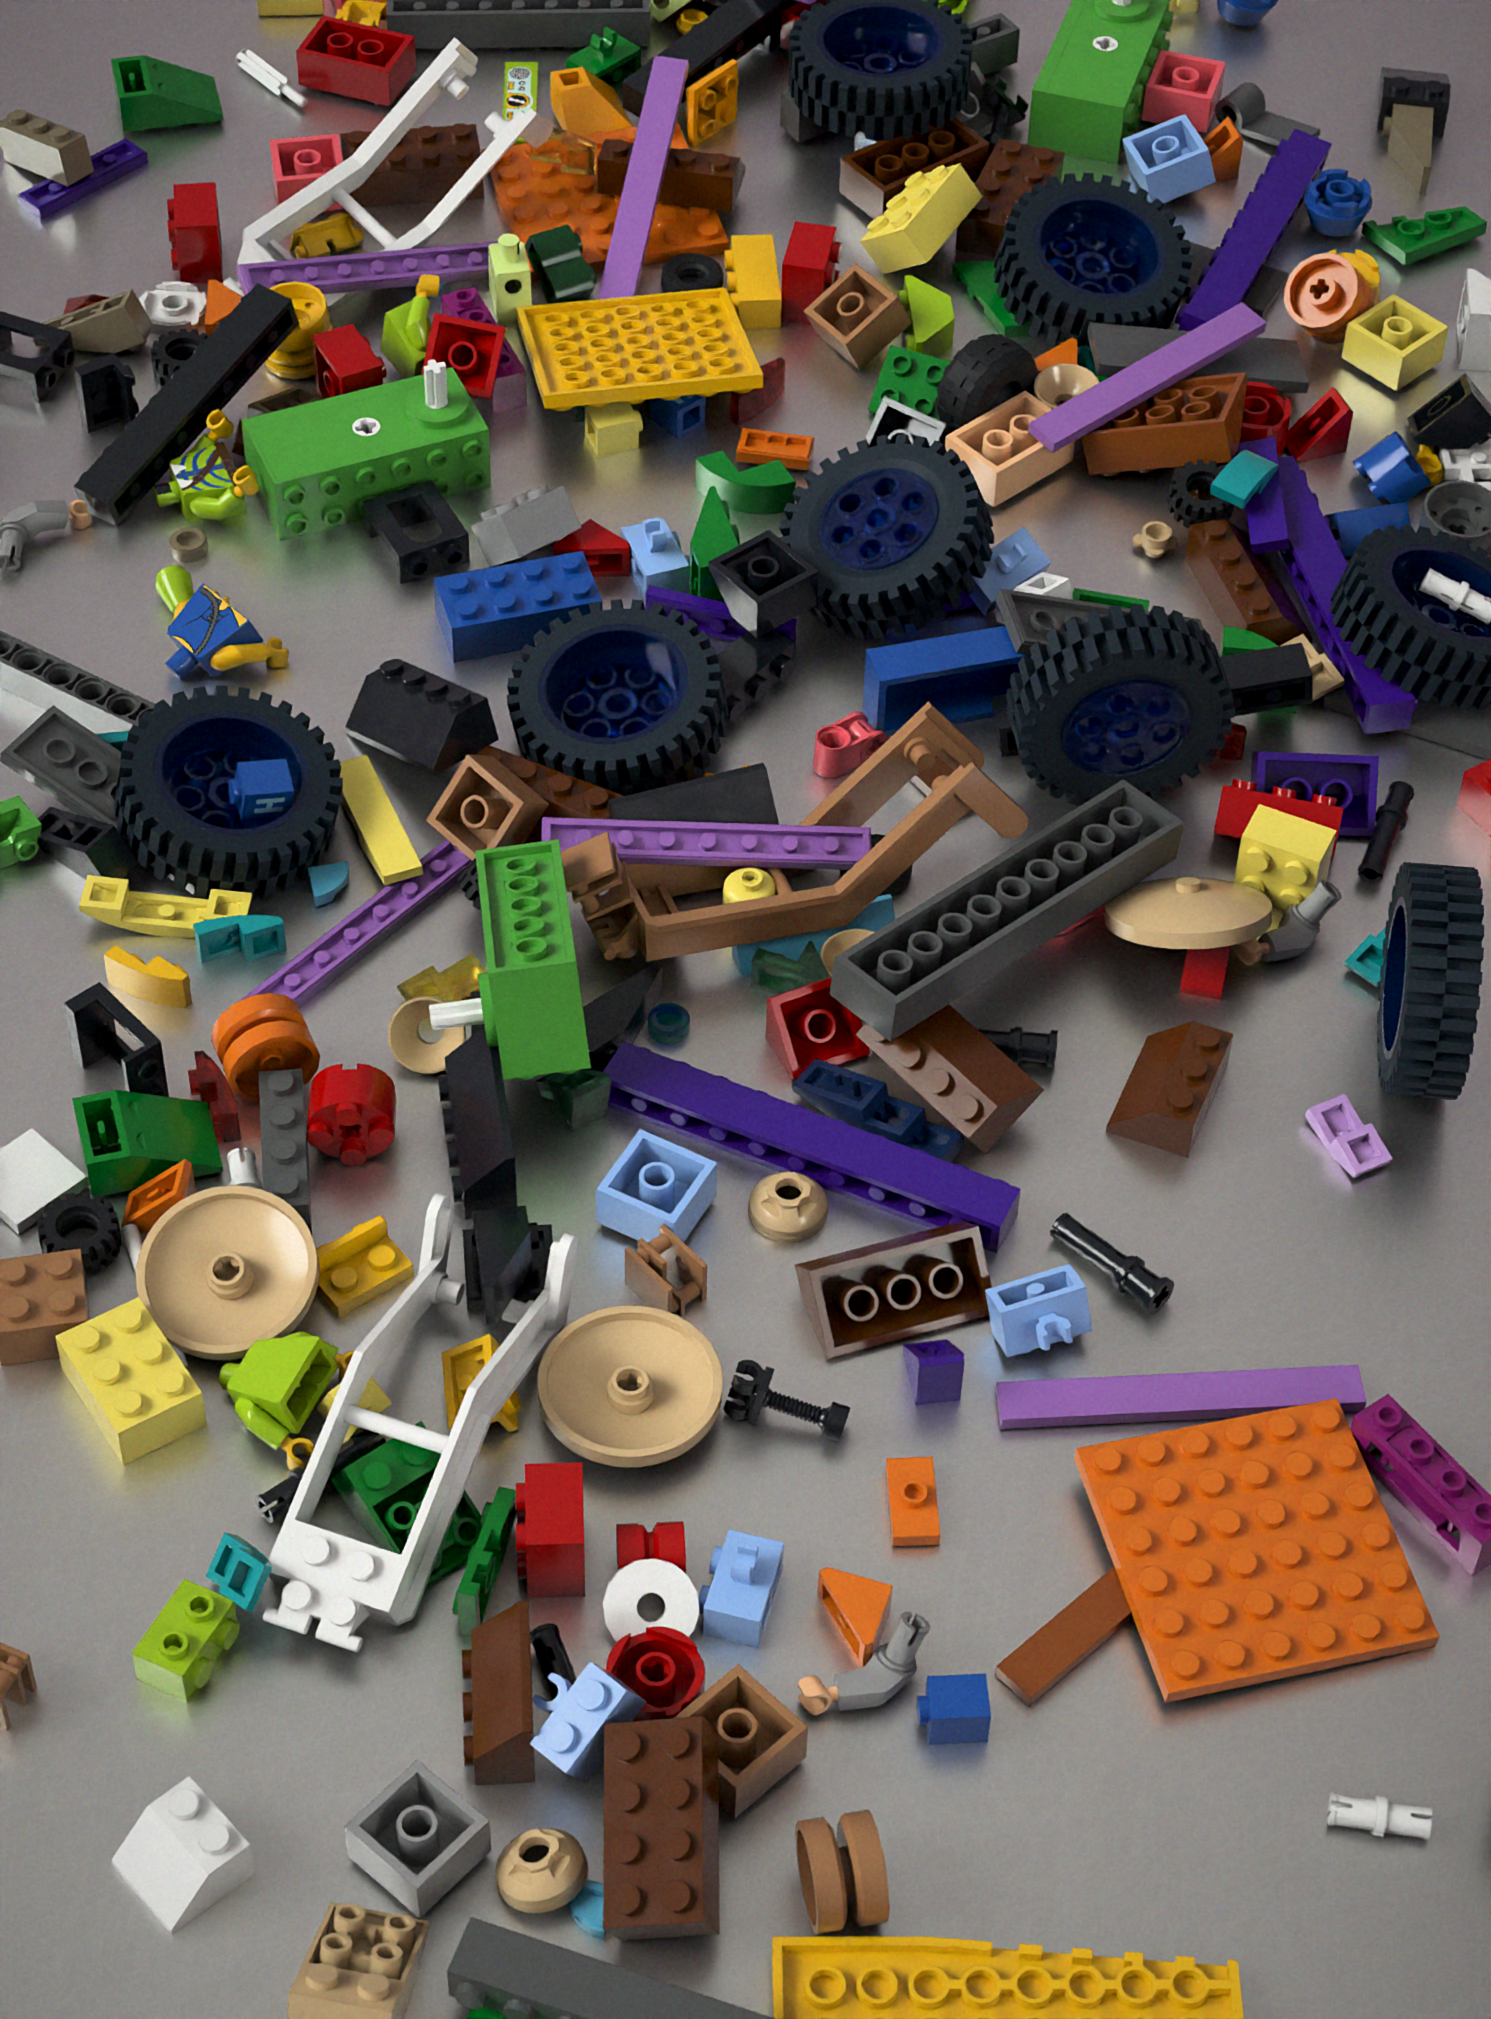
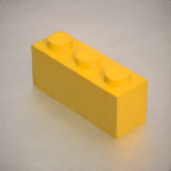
[724,234,782,329]

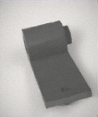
[1215,82,1320,146]

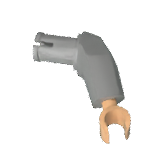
[0,499,91,571]
[1233,880,1342,966]
[798,1612,930,1715]

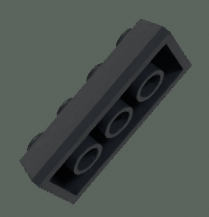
[345,659,499,776]
[609,763,779,824]
[438,1026,517,1219]

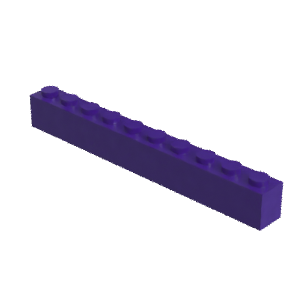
[1174,128,1332,331]
[1276,456,1418,735]
[600,1041,1021,1254]

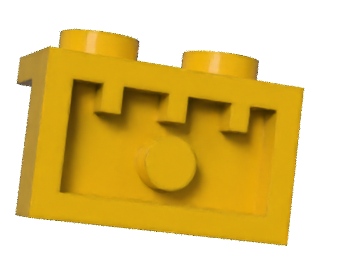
[316,1215,414,1318]
[441,1334,521,1432]

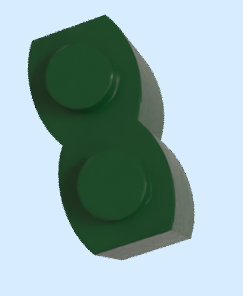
[525,224,596,304]

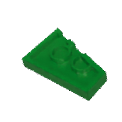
[1361,206,1487,265]
[952,261,1031,338]
[452,1486,517,1636]

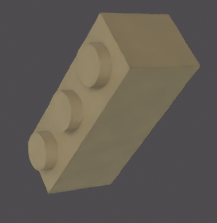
[0,110,94,186]

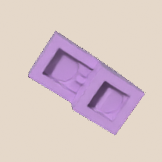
[1304,1094,1393,1178]

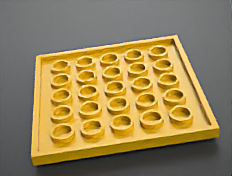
[516,287,764,411]

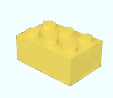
[860,164,983,274]
[55,1297,207,1466]

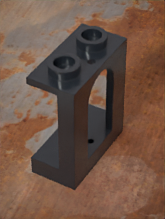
[0,311,76,403]
[363,480,470,584]
[64,982,169,1097]

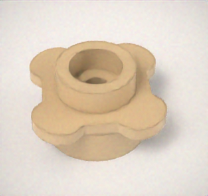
[1133,521,1178,558]

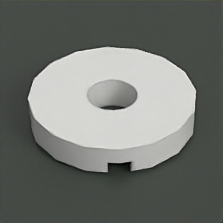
[139,281,207,335]
[603,1558,700,1642]

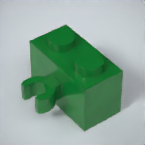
[566,26,641,91]

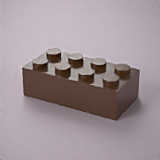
[839,117,990,219]
[340,123,484,207]
[955,138,1064,258]
[603,1716,720,1941]

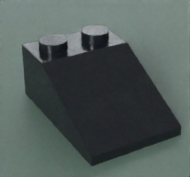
[1377,67,1450,137]

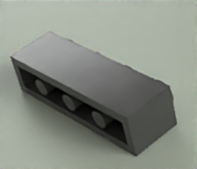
[258,1068,312,1235]

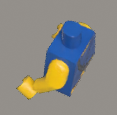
[165,583,289,680]

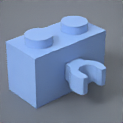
[621,517,690,601]
[968,527,1051,616]
[985,1264,1092,1357]
[698,1529,784,1648]
[529,1661,647,1783]

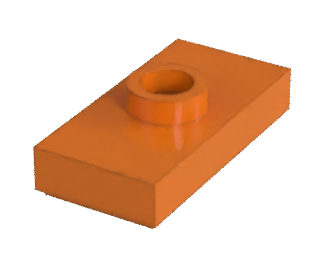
[736,428,815,471]
[885,1457,941,1546]

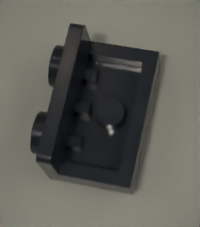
[74,353,139,433]

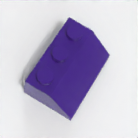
[1251,751,1379,836]

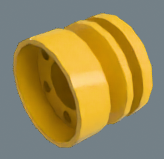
[264,282,333,380]

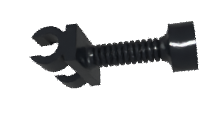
[980,74,1028,159]
[723,1360,851,1442]

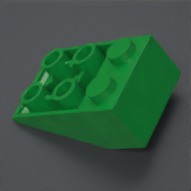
[111,55,224,132]
[690,486,740,602]
[72,1090,223,1198]
[331,1421,481,1585]

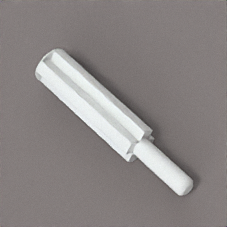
[236,48,308,108]

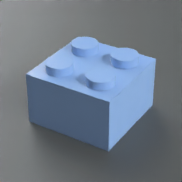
[1122,114,1216,204]
[596,1129,717,1243]

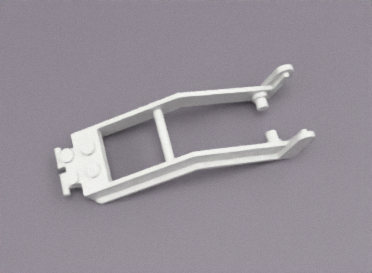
[223,37,553,313]
[263,1193,578,1652]

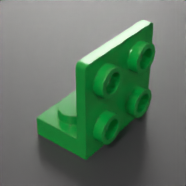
[868,345,951,421]

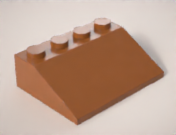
[1081,372,1248,476]

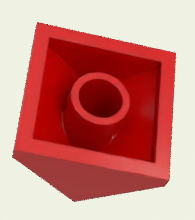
[421,313,506,400]
[765,976,870,1080]

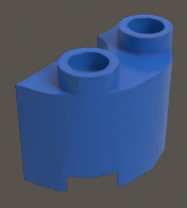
[1353,431,1432,504]

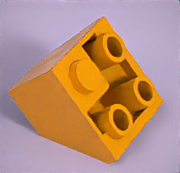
[685,59,738,147]
[550,67,633,137]

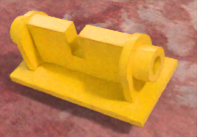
[289,212,364,259]

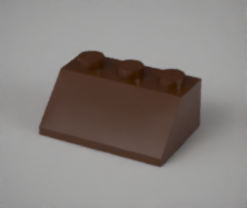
[1106,1021,1233,1158]
[462,1601,535,1785]

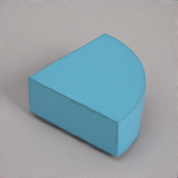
[308,861,349,907]
[568,1879,607,1940]

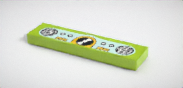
[503,62,538,145]

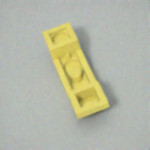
[79,875,252,938]

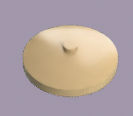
[1104,877,1272,949]
[136,1185,320,1360]
[537,1305,723,1468]

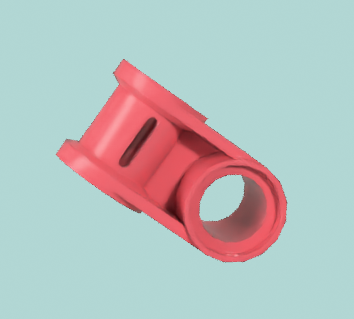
[813,711,889,778]

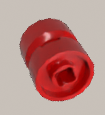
[616,1521,686,1573]

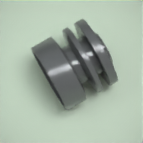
[1417,480,1491,560]

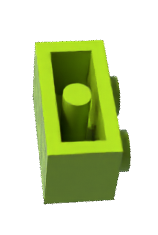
[132,1578,239,1702]

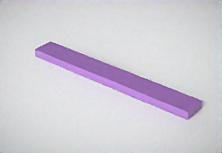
[597,55,689,299]
[236,241,498,295]
[1028,302,1267,453]
[541,817,872,870]
[217,839,472,1020]
[995,1365,1366,1429]

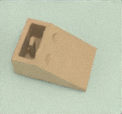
[287,1902,430,2019]

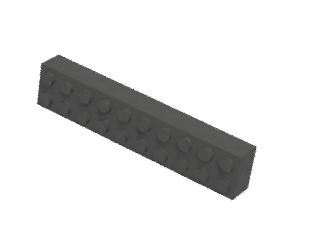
[829,779,1184,1042]

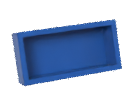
[434,551,603,663]
[862,625,1031,736]

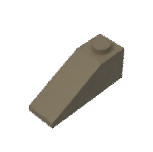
[1382,104,1434,195]
[33,289,154,354]

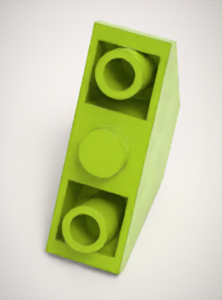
[897,275,955,358]

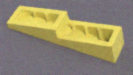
[339,755,423,885]

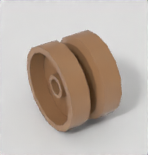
[795,1809,890,1935]

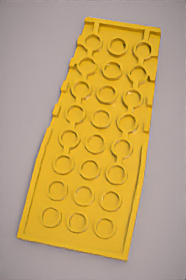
[772,1936,1244,2019]

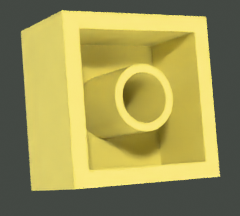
[1341,294,1449,391]
[1234,804,1337,911]

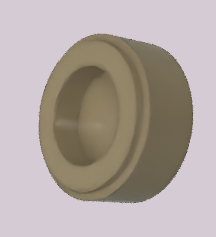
[169,527,208,563]

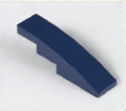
[792,1058,965,1163]

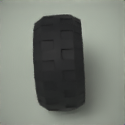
[936,334,1038,429]

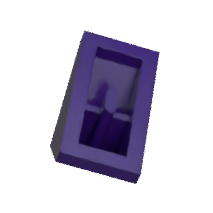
[902,1339,965,1405]

